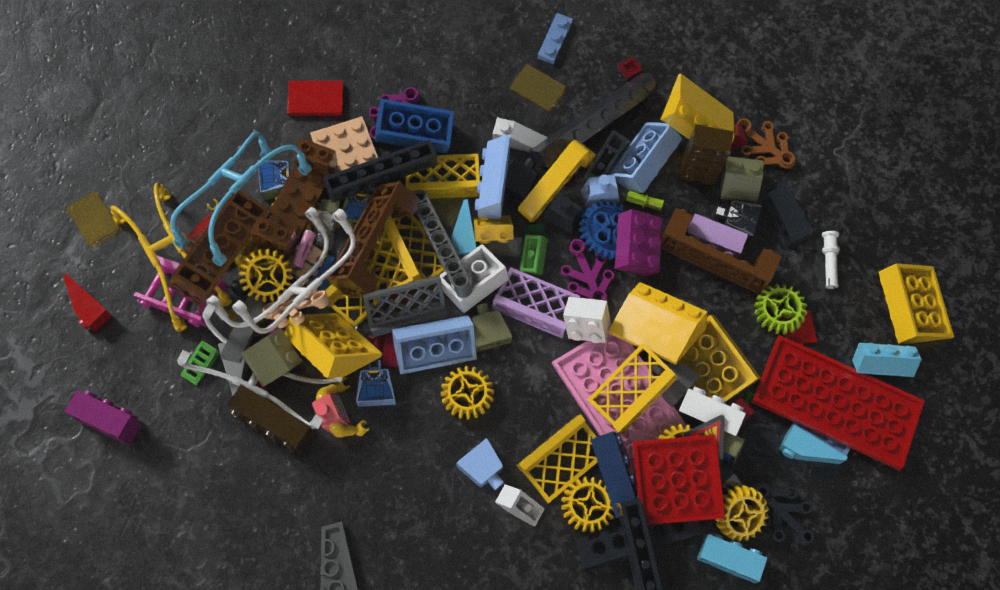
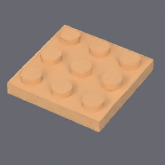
[310,116,378,173]

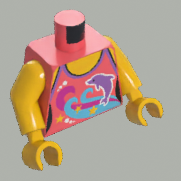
[312,377,369,437]

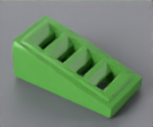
[180,341,220,386]

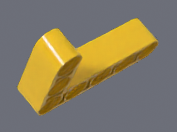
[517,140,597,223]

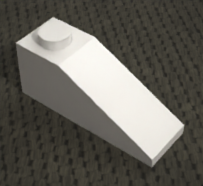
[492,118,548,152]

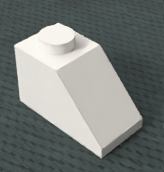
[495,485,544,526]

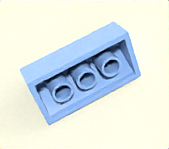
[608,122,682,193]
[475,135,510,220]
[392,315,477,374]

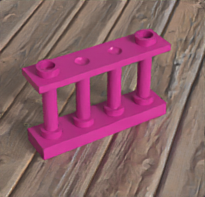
[134,256,229,327]

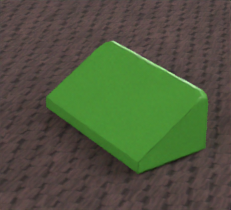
[520,235,548,275]

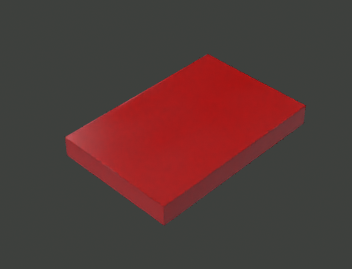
[287,81,343,116]

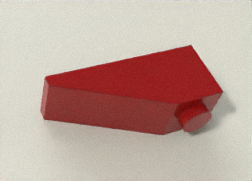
[63,273,112,332]

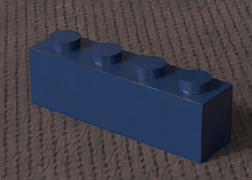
[590,431,638,518]

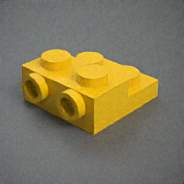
[473,215,514,244]

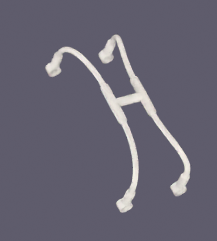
[206,207,356,334]
[177,303,343,429]

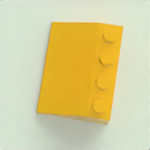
[661,73,734,142]
[879,264,954,344]
[608,282,707,365]
[285,313,382,379]
[679,315,761,403]

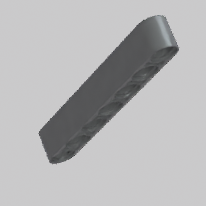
[412,190,472,298]

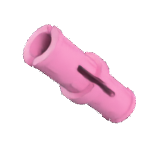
[290,230,316,270]

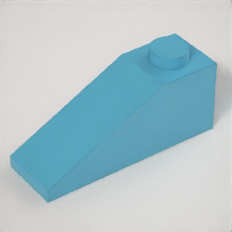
[451,199,476,260]
[779,425,847,464]

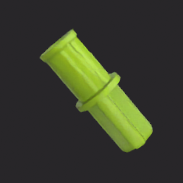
[626,191,664,211]

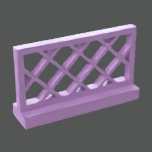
[492,267,580,338]

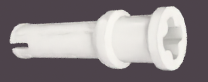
[822,231,840,289]

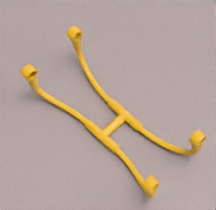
[110,183,232,332]

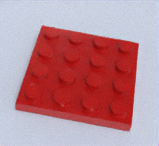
[632,434,725,525]

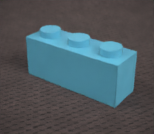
[852,343,922,377]
[697,533,767,583]

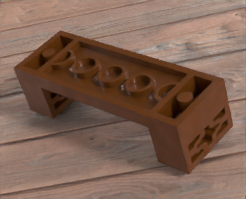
[250,138,338,259]
[326,182,420,297]
[168,190,270,308]
[661,208,782,295]

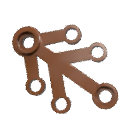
[737,118,796,169]

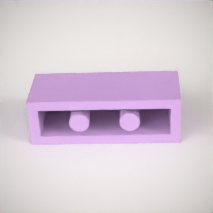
[686,214,748,259]

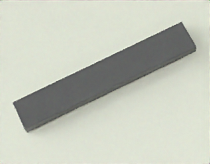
[220,271,282,364]

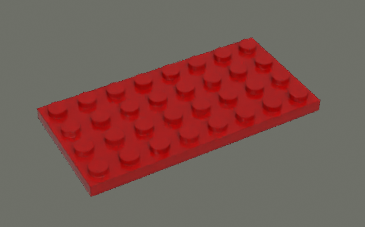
[752,335,925,471]

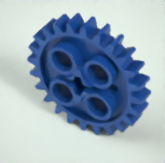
[579,200,629,260]

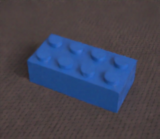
[374,99,454,154]

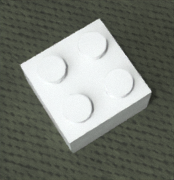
[563,297,611,343]

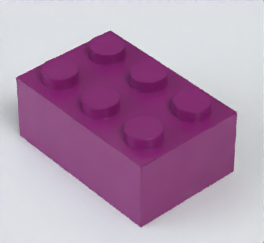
[615,209,662,277]
[64,390,142,446]

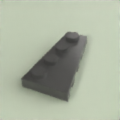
[320,522,358,590]

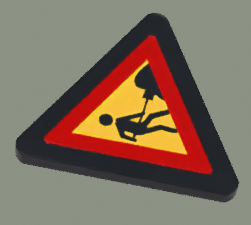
[684,414,725,460]

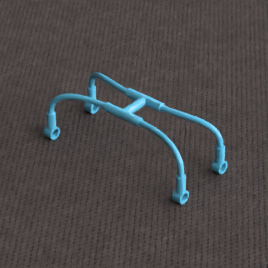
[170,131,312,266]

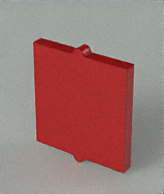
[780,310,817,345]

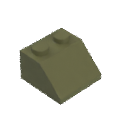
[720,157,763,203]
[241,328,303,387]

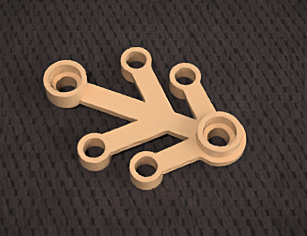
[262,289,329,328]

